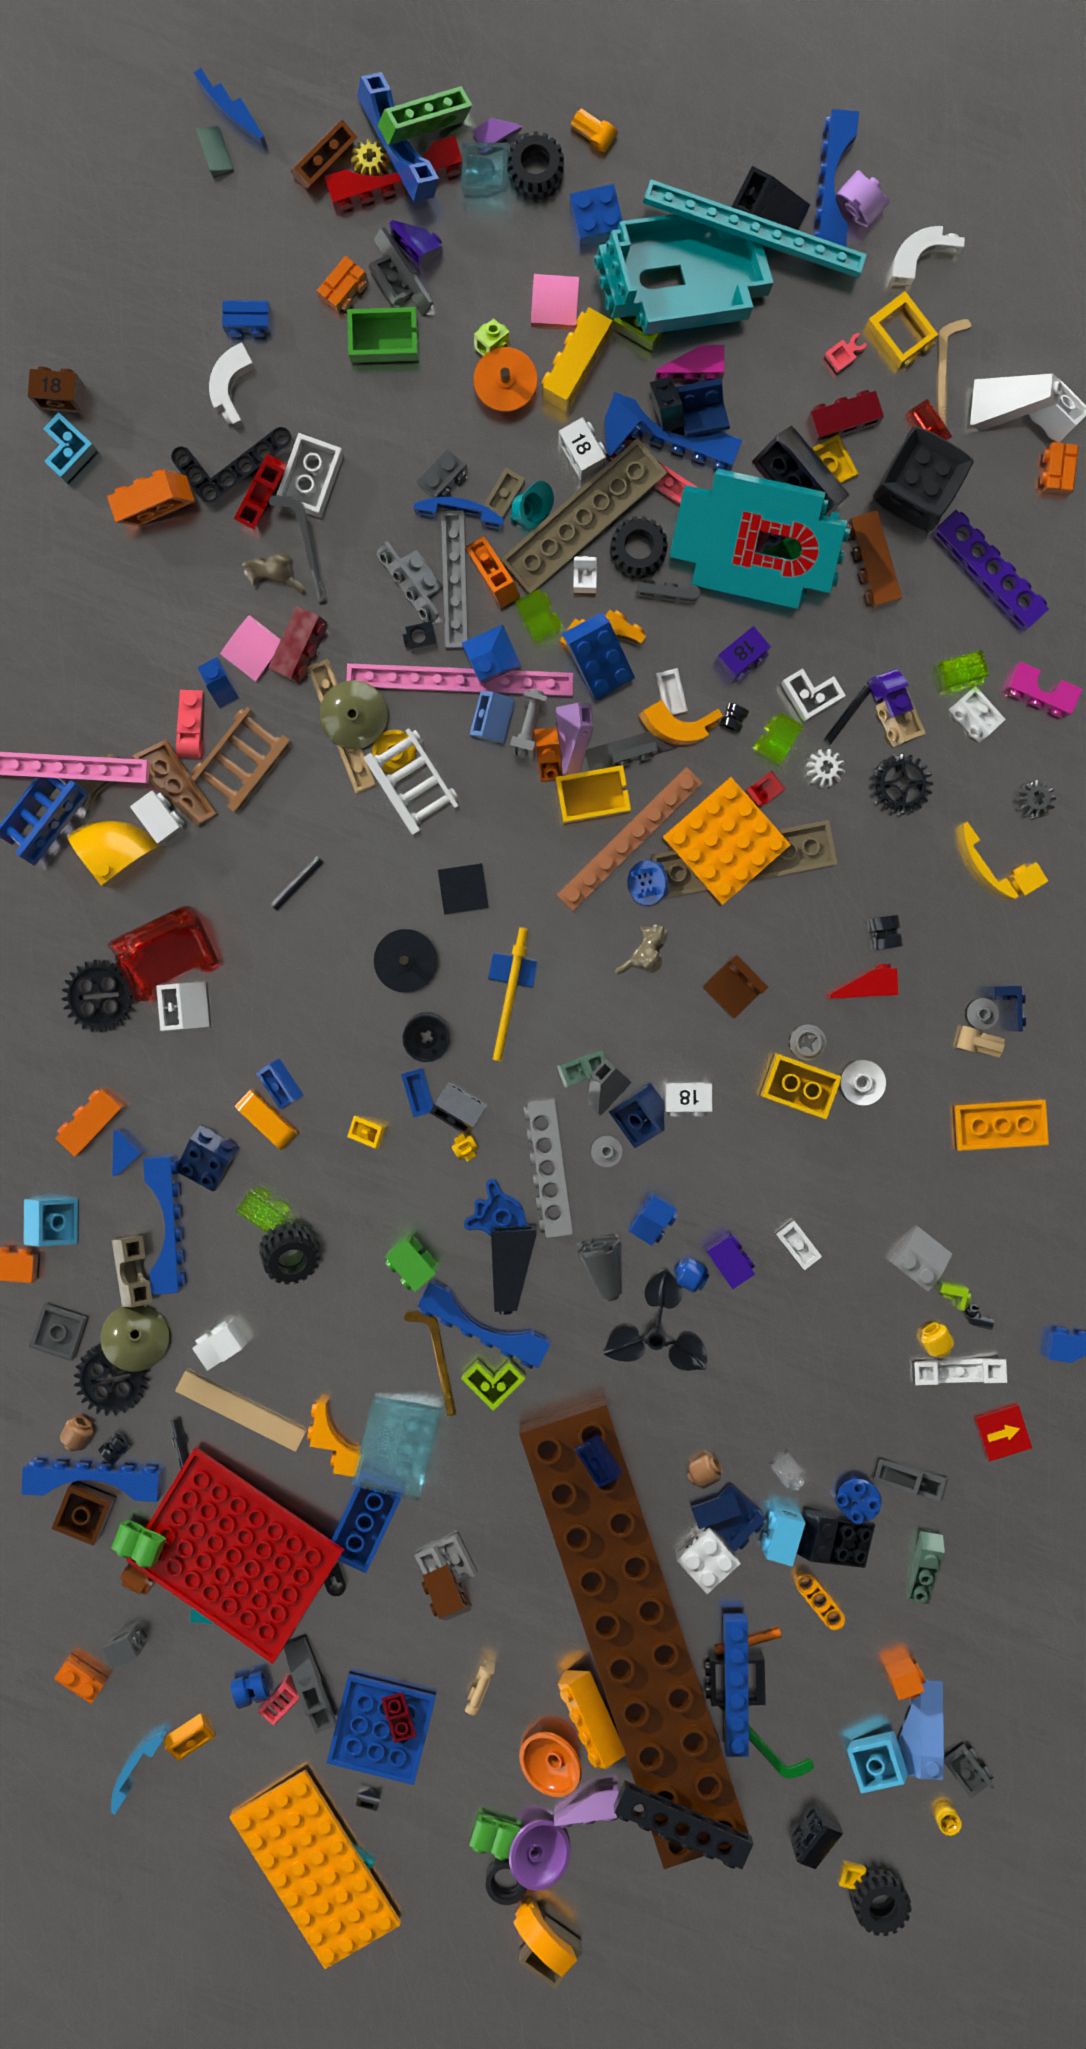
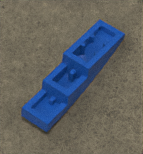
[193,68,267,147]

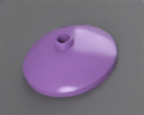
[509,1819,571,1891]

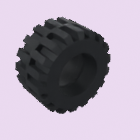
[507,131,564,198]
[610,516,668,578]
[259,1222,320,1285]
[850,1869,912,1936]

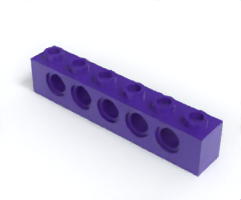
[932,509,1049,631]

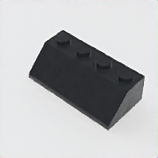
[752,425,850,516]

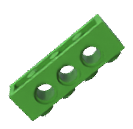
[377,86,472,145]

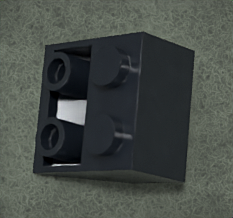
[792,1809,843,1869]

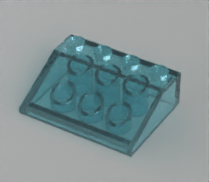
[352,1396,442,1501]

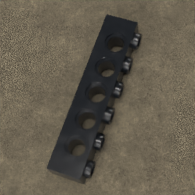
[613,1780,754,1869]

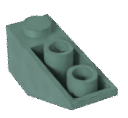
[907,1531,945,1604]

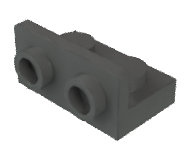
[417,449,468,498]

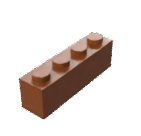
[846,510,902,609]

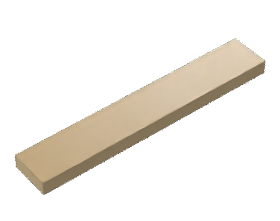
[307,659,377,794]
[175,1370,307,1452]

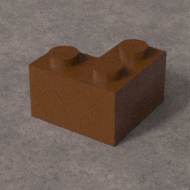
[422,1565,471,1621]

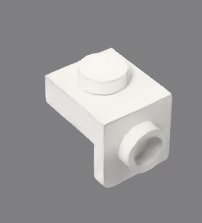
[573,556,597,593]

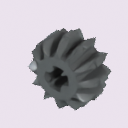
[1016,779,1056,819]

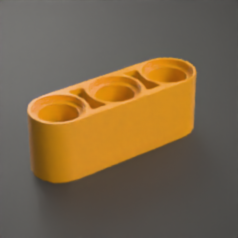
[235,1089,298,1150]
[794,1569,845,1630]

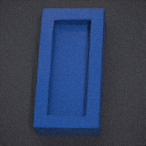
[401,1068,434,1118]

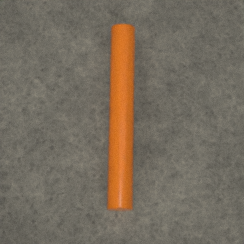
[715,1629,782,1656]

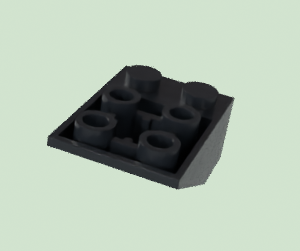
[731,166,810,230]
[796,1509,875,1568]

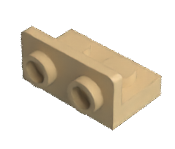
[876,692,926,747]

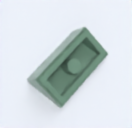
[196,126,234,177]

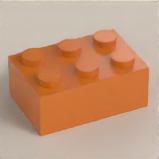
[107,469,195,526]

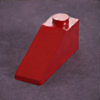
[828,964,899,999]

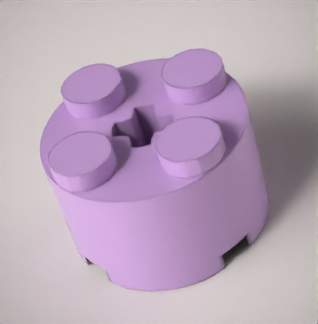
[836,170,890,228]

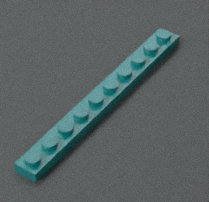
[643,179,867,278]

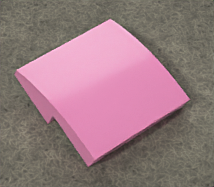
[531,274,579,325]
[220,615,281,681]

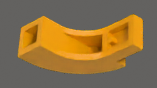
[638,700,723,745]
[514,1897,577,1977]

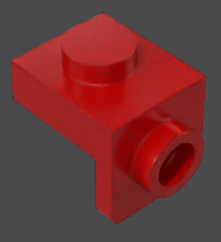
[746,771,786,807]

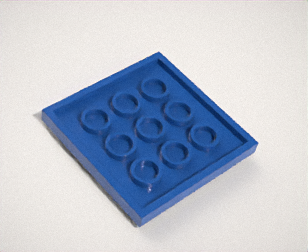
[327,1673,436,1785]

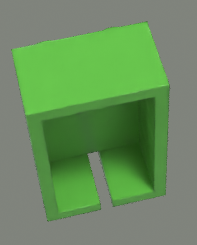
[347,307,419,363]
[385,1232,439,1292]

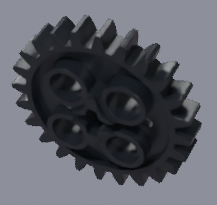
[61,959,136,1033]
[74,1345,148,1416]

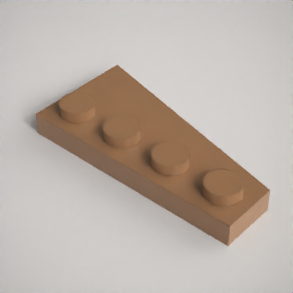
[129,739,216,826]

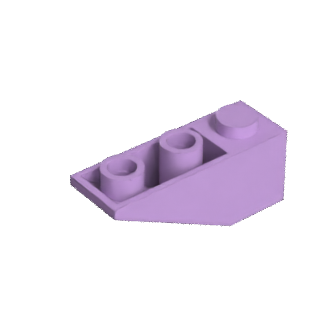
[556,703,593,775]
[554,1783,619,1828]

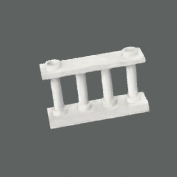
[363,729,459,835]

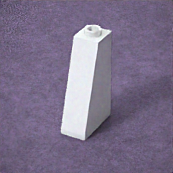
[970,374,1063,431]

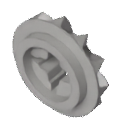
[790,1024,826,1061]

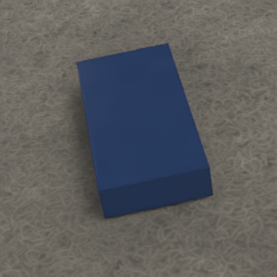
[691,1492,742,1529]

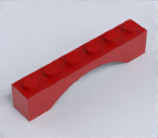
[325,135,464,210]

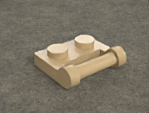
[465,1660,495,1716]

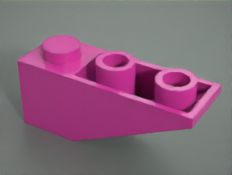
[655,345,725,382]

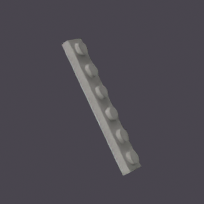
[441,511,468,649]

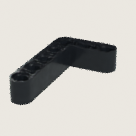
[171,427,294,508]

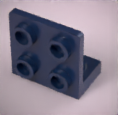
[676,378,730,437]
[985,986,1026,1032]

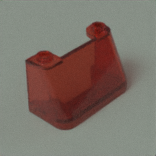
[108,906,219,1002]

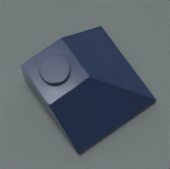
[609,1083,665,1148]

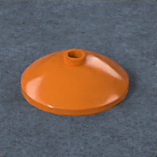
[520,1732,582,1797]

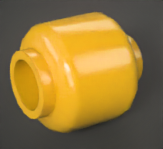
[921,1323,955,1358]

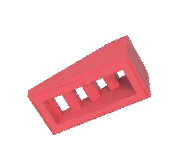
[257,1675,300,1726]

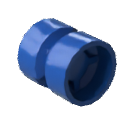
[230,1671,270,1709]

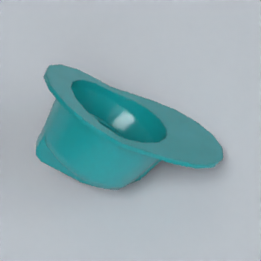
[510,481,554,529]

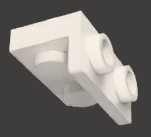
[949,686,1006,743]

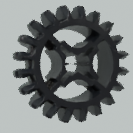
[871,753,933,815]

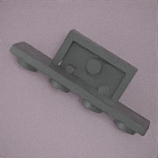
[368,227,433,315]
[376,541,443,623]
[586,731,678,771]

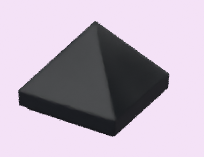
[356,1788,380,1811]

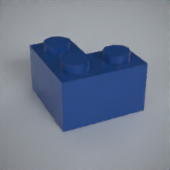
[628,1192,678,1246]

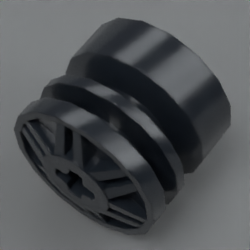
[402,1012,450,1062]

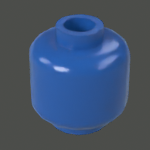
[674,1259,710,1292]

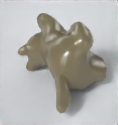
[242,552,305,592]
[615,925,668,974]

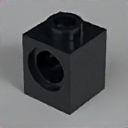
[402,621,438,653]

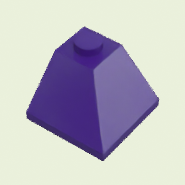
[389,220,443,271]

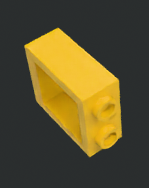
[866,291,938,368]

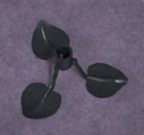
[604,1270,707,1371]

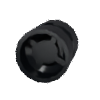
[869,915,903,950]

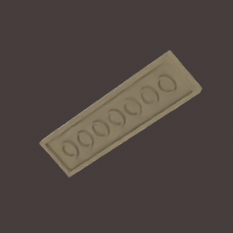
[500,438,667,595]
[651,820,837,899]

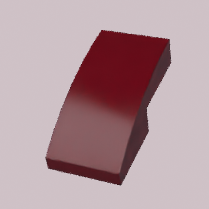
[381,1692,417,1743]

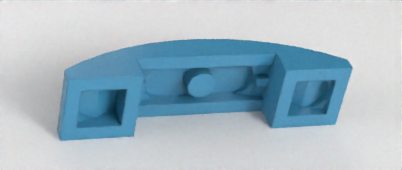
[111,1729,167,1815]

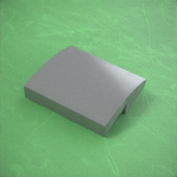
[414,1533,477,1583]

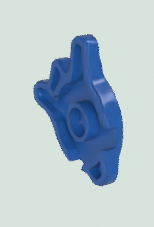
[464,1179,529,1236]

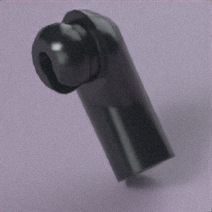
[965,1303,994,1330]

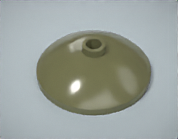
[320,680,388,749]
[100,1305,169,1372]

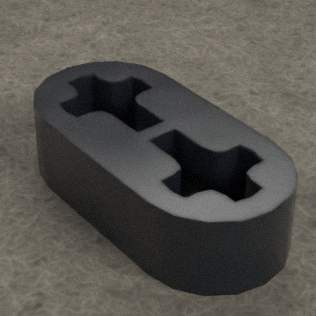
[324,1561,347,1597]

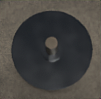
[374,929,437,993]

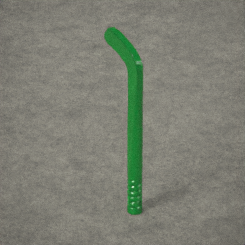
[718,1706,814,1779]

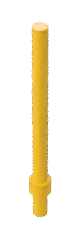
[493,927,528,1061]

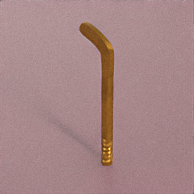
[404,1311,456,1417]

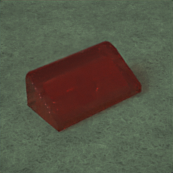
[906,399,952,440]

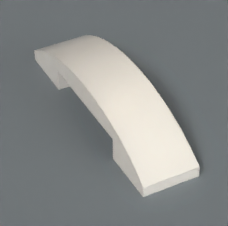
[914,1358,1007,1385]

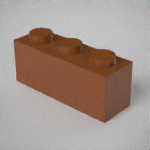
[290,119,358,189]

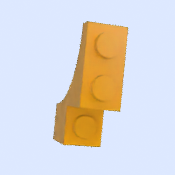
[559,610,646,651]
[307,1398,365,1478]

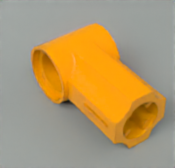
[570,108,618,153]

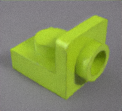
[937,1281,971,1311]

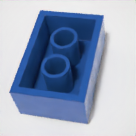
[562,612,635,699]

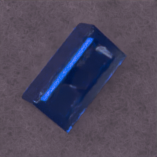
[574,1434,622,1488]

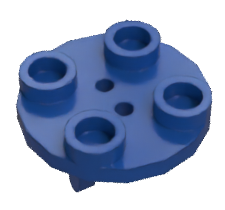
[628,860,669,905]
[836,1479,882,1524]

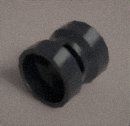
[719,702,749,733]
[98,1433,130,1465]

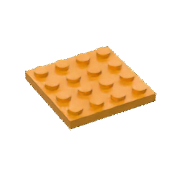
[662,777,791,905]

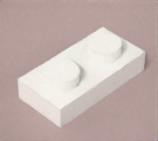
[776,1220,822,1270]

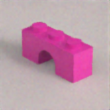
[1005,661,1083,718]

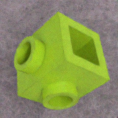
[474,318,510,356]

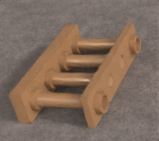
[191,707,292,814]

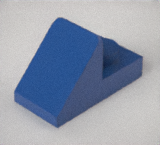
[197,657,239,708]

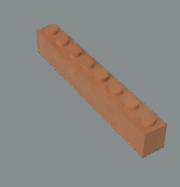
[557,767,702,912]

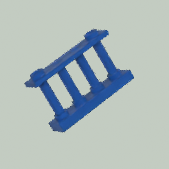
[0,777,90,866]

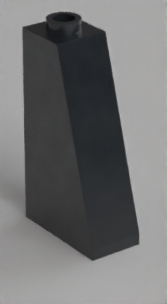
[491,1225,537,1315]

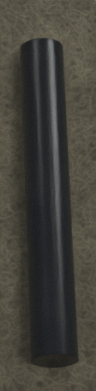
[824,685,872,745]
[271,856,324,911]

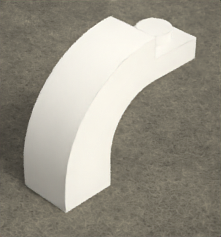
[889,226,965,286]
[209,342,255,429]

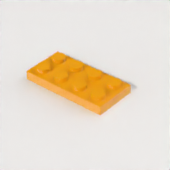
[954,1099,1049,1151]

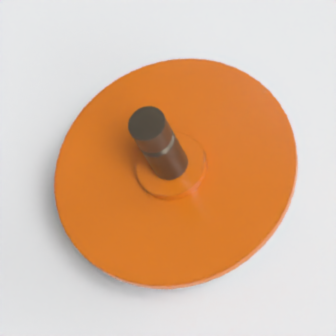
[474,347,537,412]

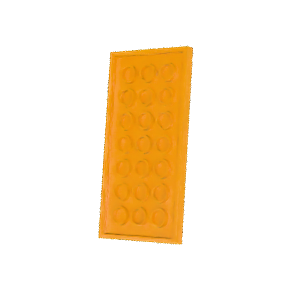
[229,1769,401,1969]

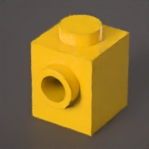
[1009,862,1048,897]

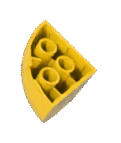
[67,820,164,889]

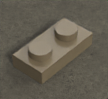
[484,468,525,519]

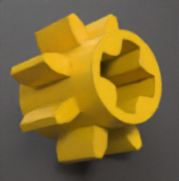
[451,1134,479,1162]

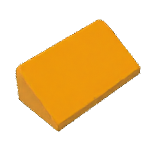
[164,1714,216,1761]

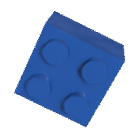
[569,184,623,247]

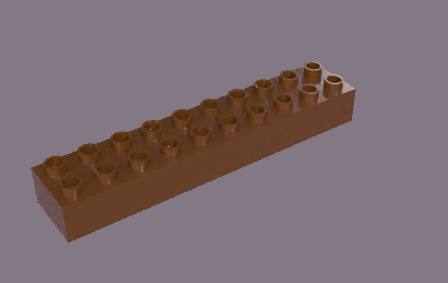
[519,1396,750,1869]

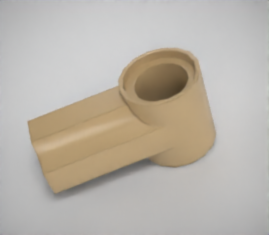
[956,1026,1005,1058]

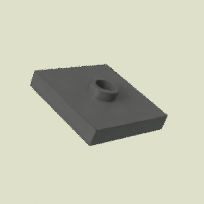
[29,1303,87,1361]

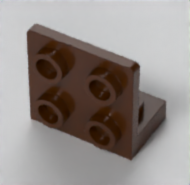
[703,955,768,1018]

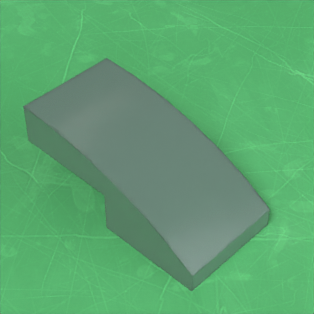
[557,1050,606,1087]

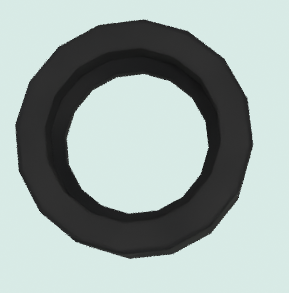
[485,1859,527,1905]

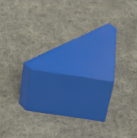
[112,1129,144,1176]

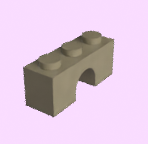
[112,1236,153,1308]

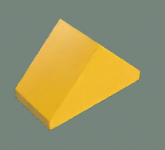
[347,1116,387,1149]

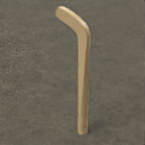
[938,319,971,431]

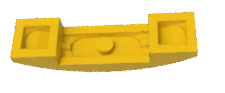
[960,821,1019,900]

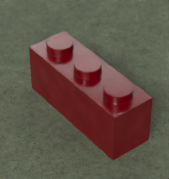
[808,390,884,443]
[268,606,327,683]

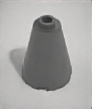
[576,1236,622,1301]

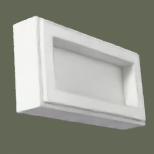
[655,668,688,716]

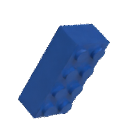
[331,1467,406,1573]

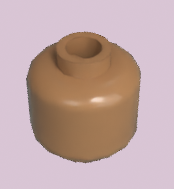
[60,1416,94,1451]
[687,1455,723,1489]

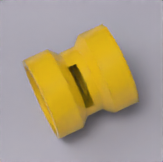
[935,1805,962,1836]

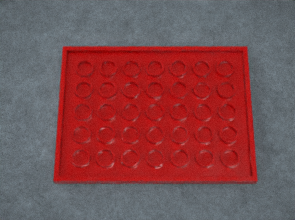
[126,1447,345,1664]

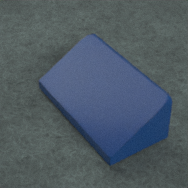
[488,953,537,988]
[256,1058,303,1110]

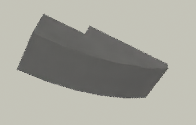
[873,1459,949,1502]

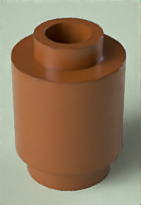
[119,1566,154,1596]

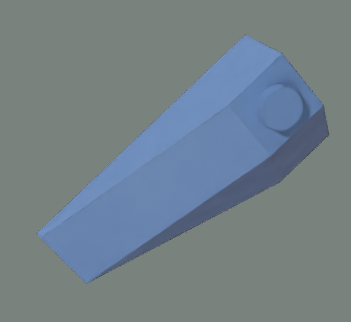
[897,1681,944,1780]

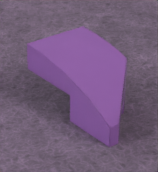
[472,118,523,152]

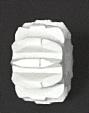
[806,749,845,788]

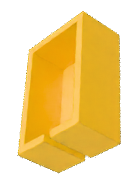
[556,765,631,824]

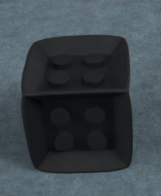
[873,426,974,531]

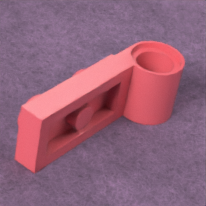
[176,690,204,758]

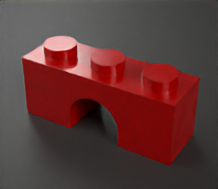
[234,453,287,530]

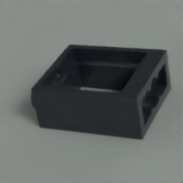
[705,1654,766,1706]

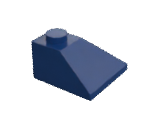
[462,624,521,685]

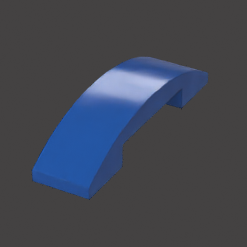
[414,497,504,529]

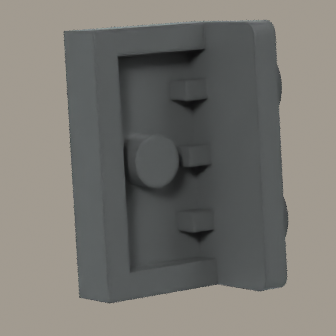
[944,1744,995,1799]

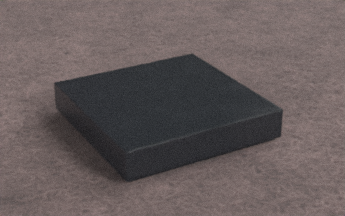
[438,863,489,915]

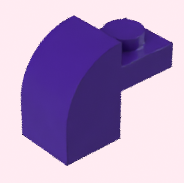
[868,669,914,718]

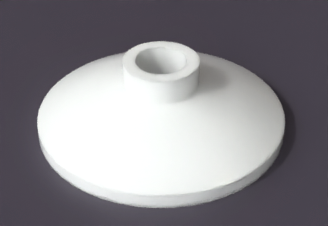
[840,1060,886,1105]

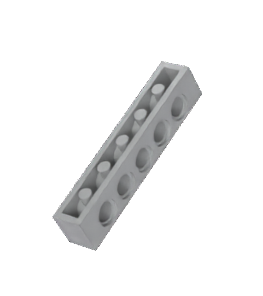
[524,1099,573,1238]

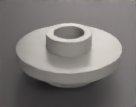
[967,998,999,1030]
[591,1136,622,1167]

